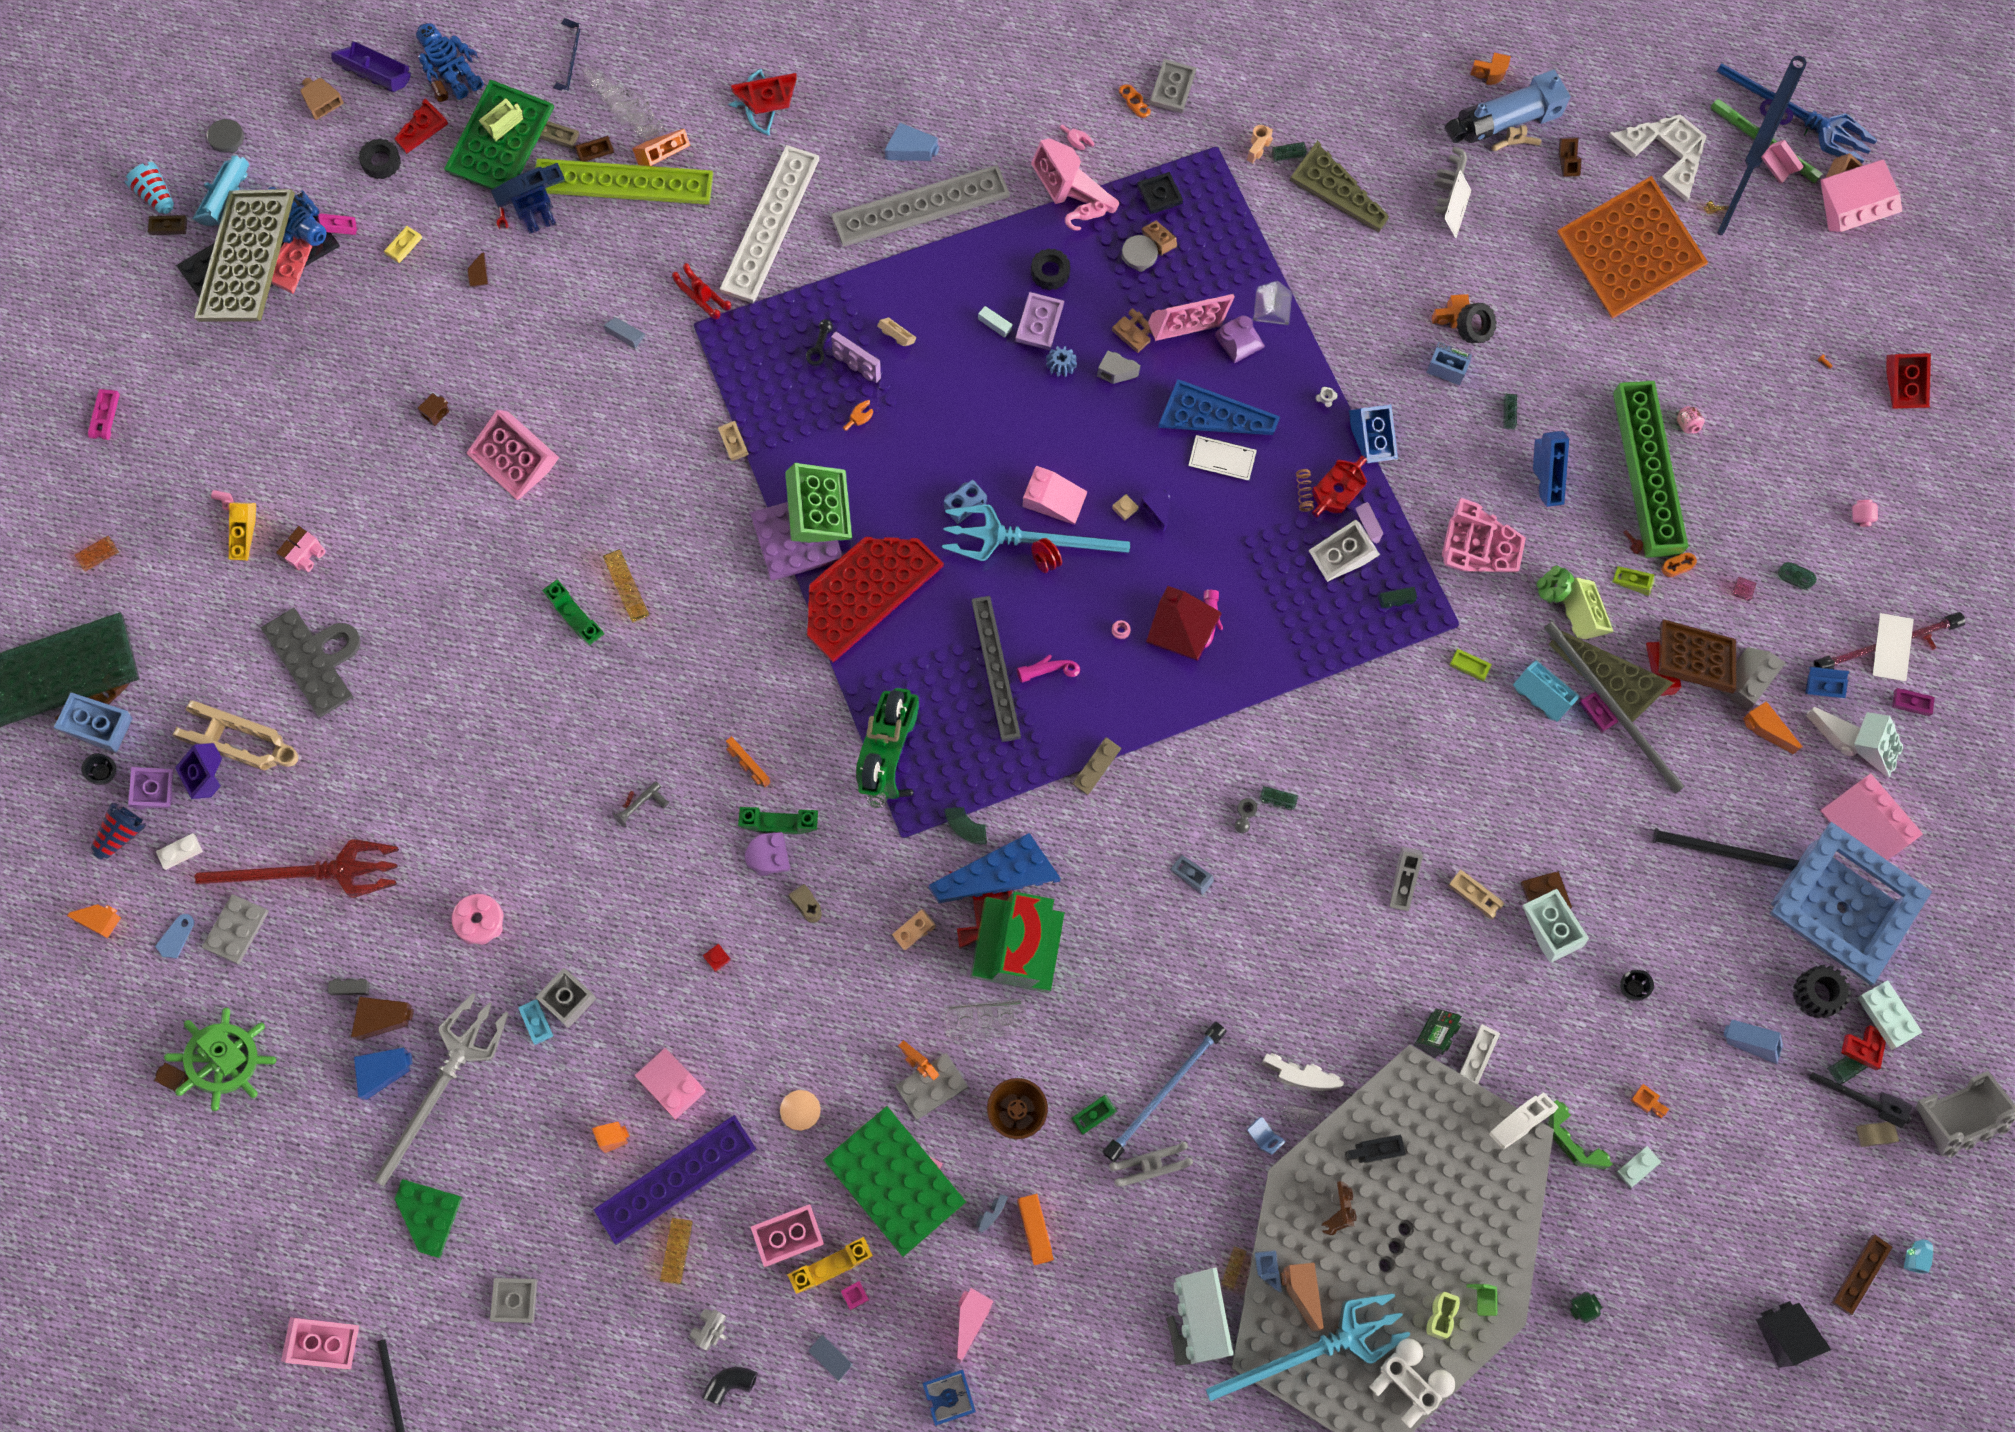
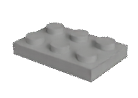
[1149,59,1197,114]
[202,894,269,964]
[895,1053,968,1121]

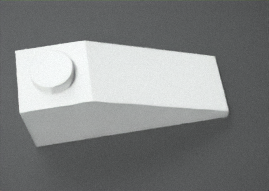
[1806,707,1860,756]

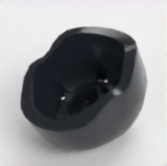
[81,753,117,785]
[1620,970,1654,1002]

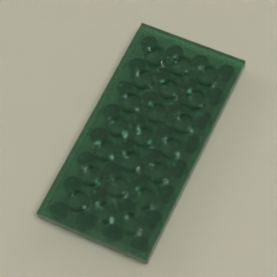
[0,612,140,727]

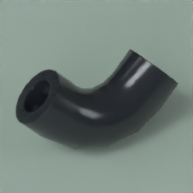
[702,1366,758,1406]

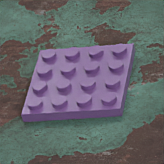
[750,502,842,581]

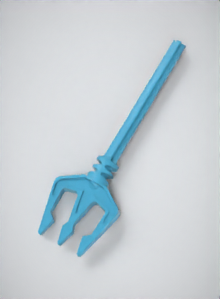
[942,504,1130,561]
[1205,1293,1410,1401]

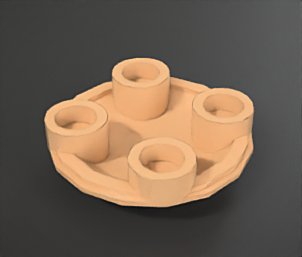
[780,1090,821,1131]

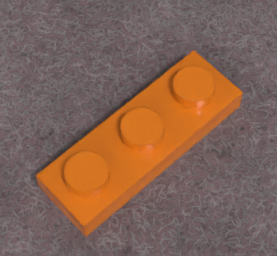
[726,736,770,788]

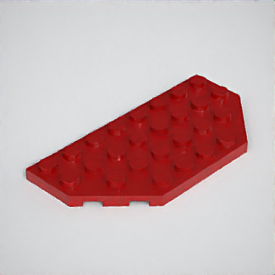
[807,537,944,663]

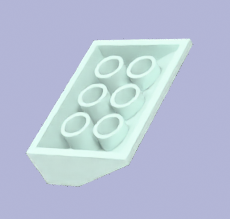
[1174,1268,1233,1364]

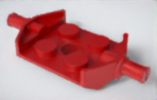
[1312,455,1367,517]

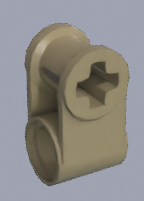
[788,884,822,923]

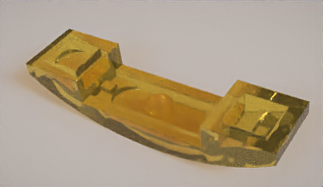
[603,549,650,623]

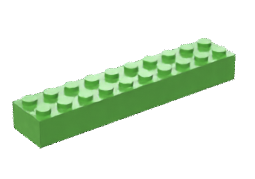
[1613,381,1689,558]

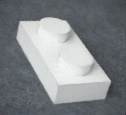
[156,833,203,870]

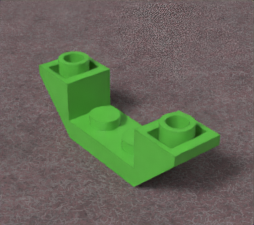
[1548,1100,1613,1169]

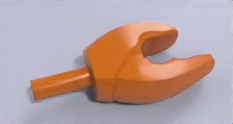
[843,400,873,431]

